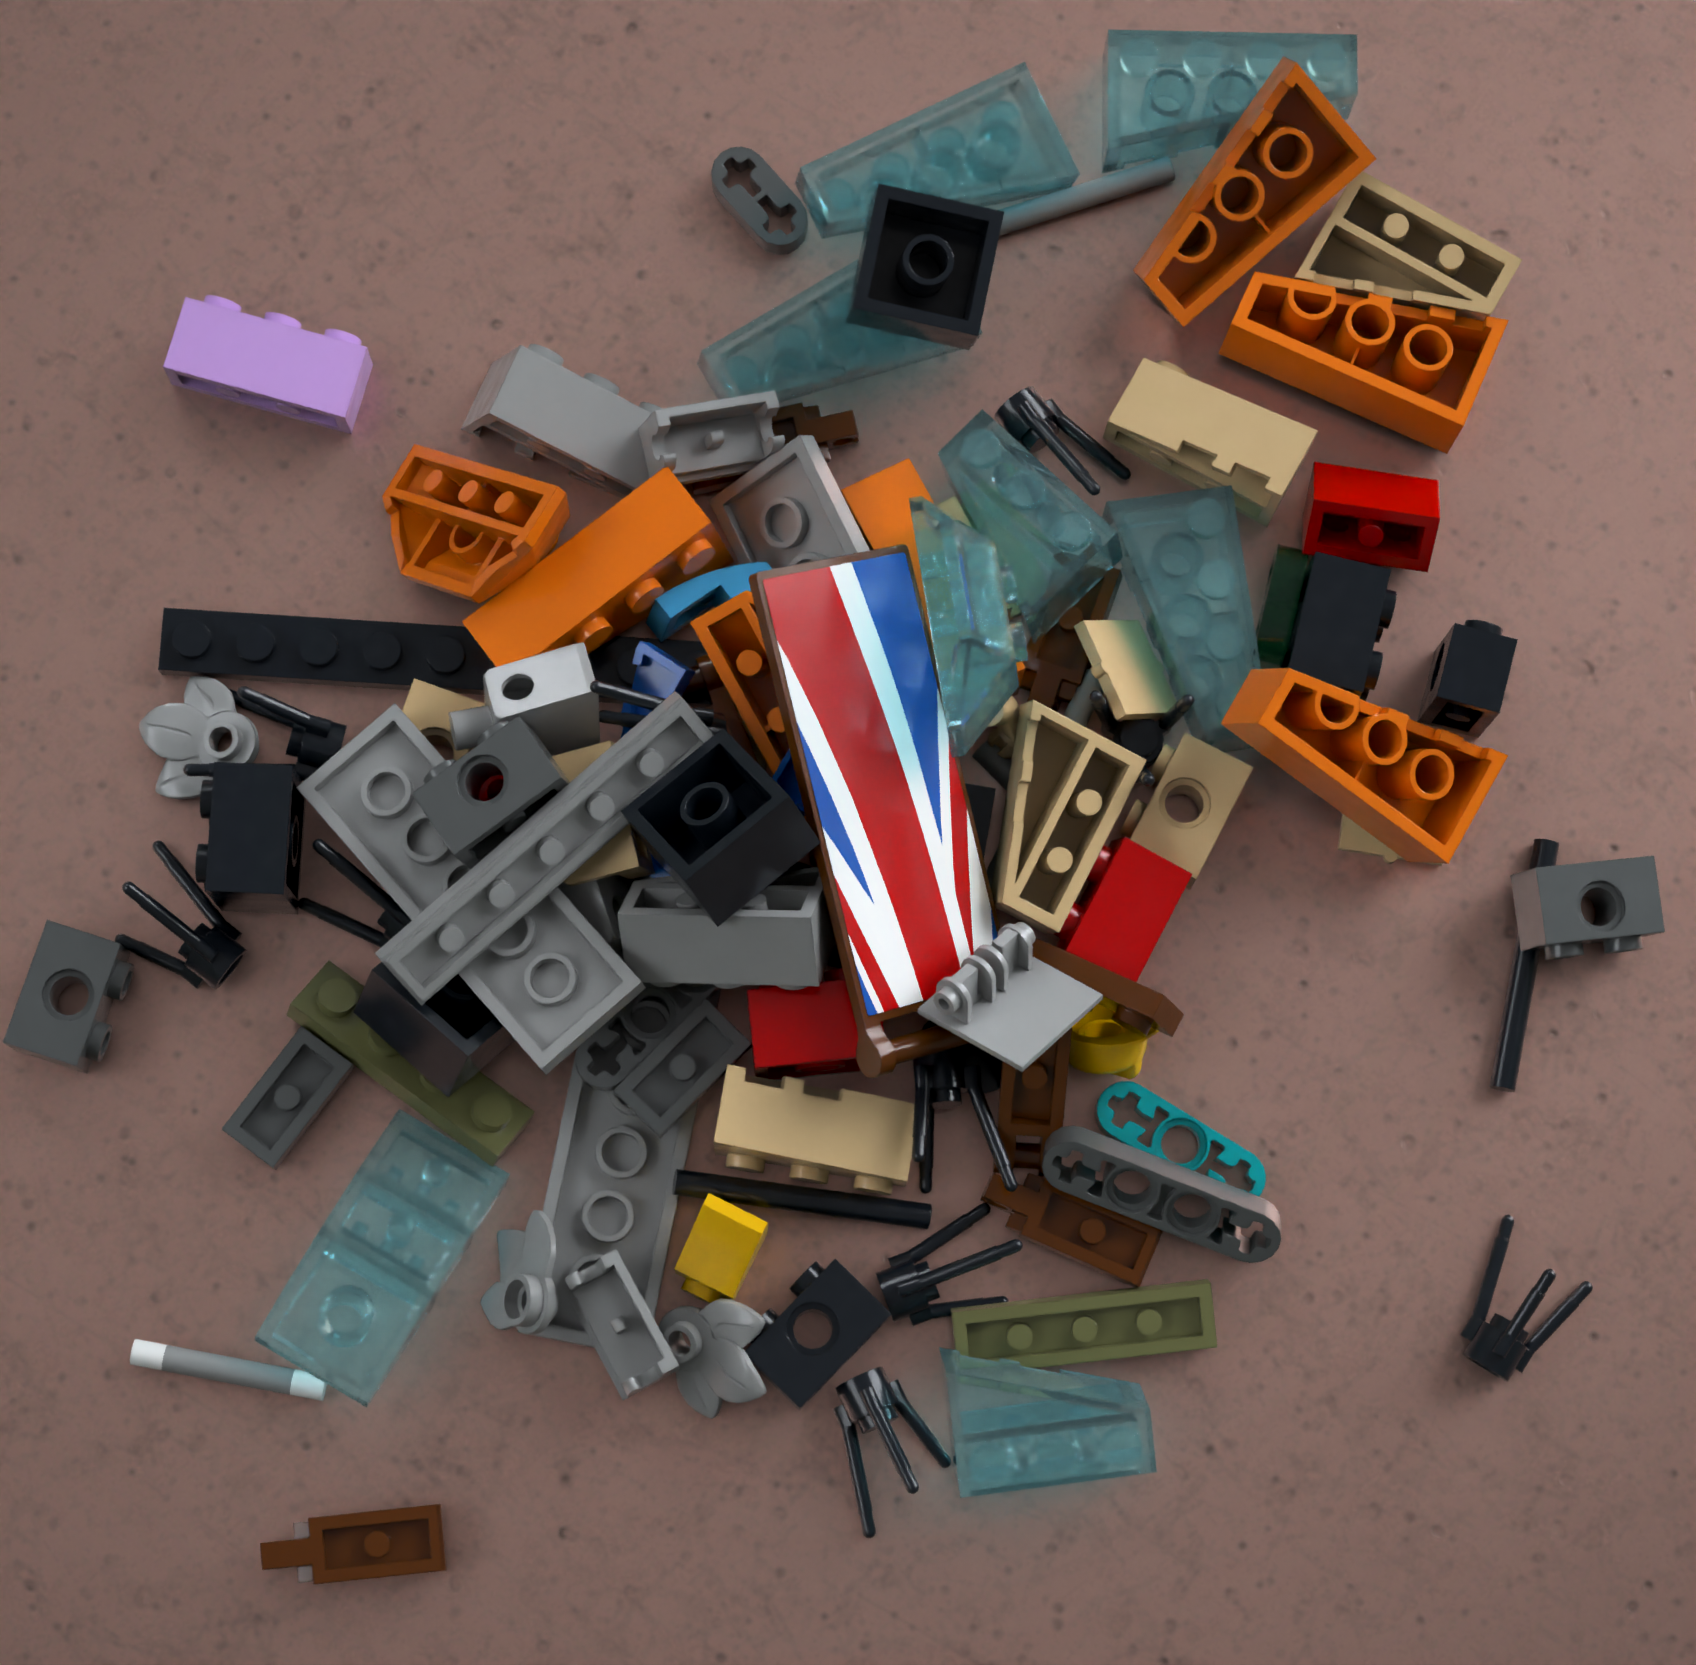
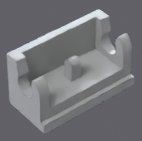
[638,390,785,484]
[561,1249,681,1400]

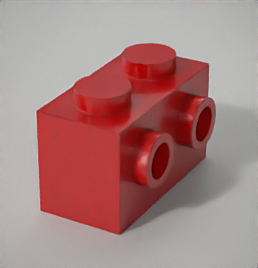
[1302,462,1440,572]
[1053,837,1192,982]

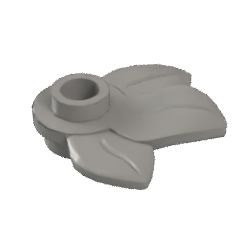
[139,676,259,800]
[481,1210,559,1334]
[659,1298,767,1419]

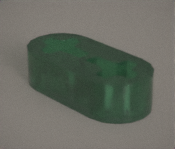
[1250,544,1308,666]

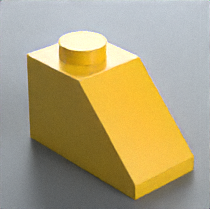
[674,1193,768,1304]

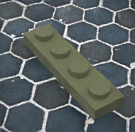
[287,961,534,1167]
[950,1279,1217,1377]

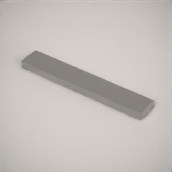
[375,691,714,1006]

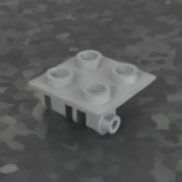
[918,922,1103,1072]

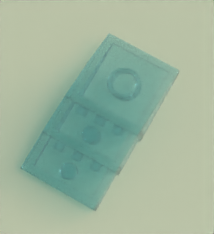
[254,1109,510,1407]

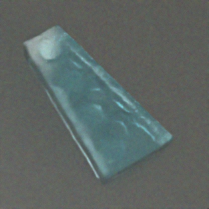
[1102,29,1358,173]
[795,62,1080,239]
[697,259,983,403]
[1100,485,1261,752]

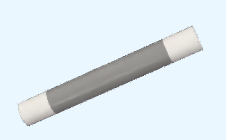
[130,1339,328,1401]

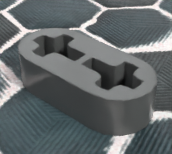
[711,147,808,255]

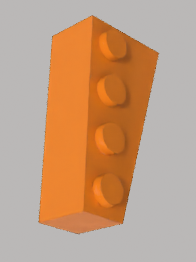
[1133,56,1376,327]
[1218,271,1509,454]
[462,466,735,667]
[1220,668,1508,864]

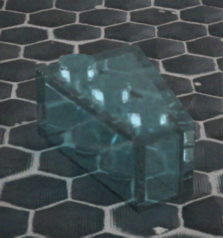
[938,409,1123,644]
[939,1347,1157,1498]

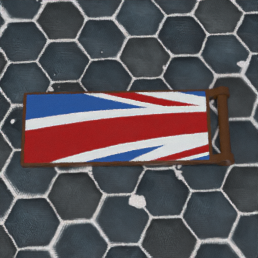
[749,544,1000,1078]

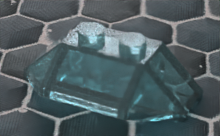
[909,496,1028,758]

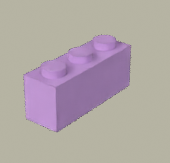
[163,295,373,434]

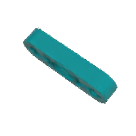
[1094,1081,1266,1196]

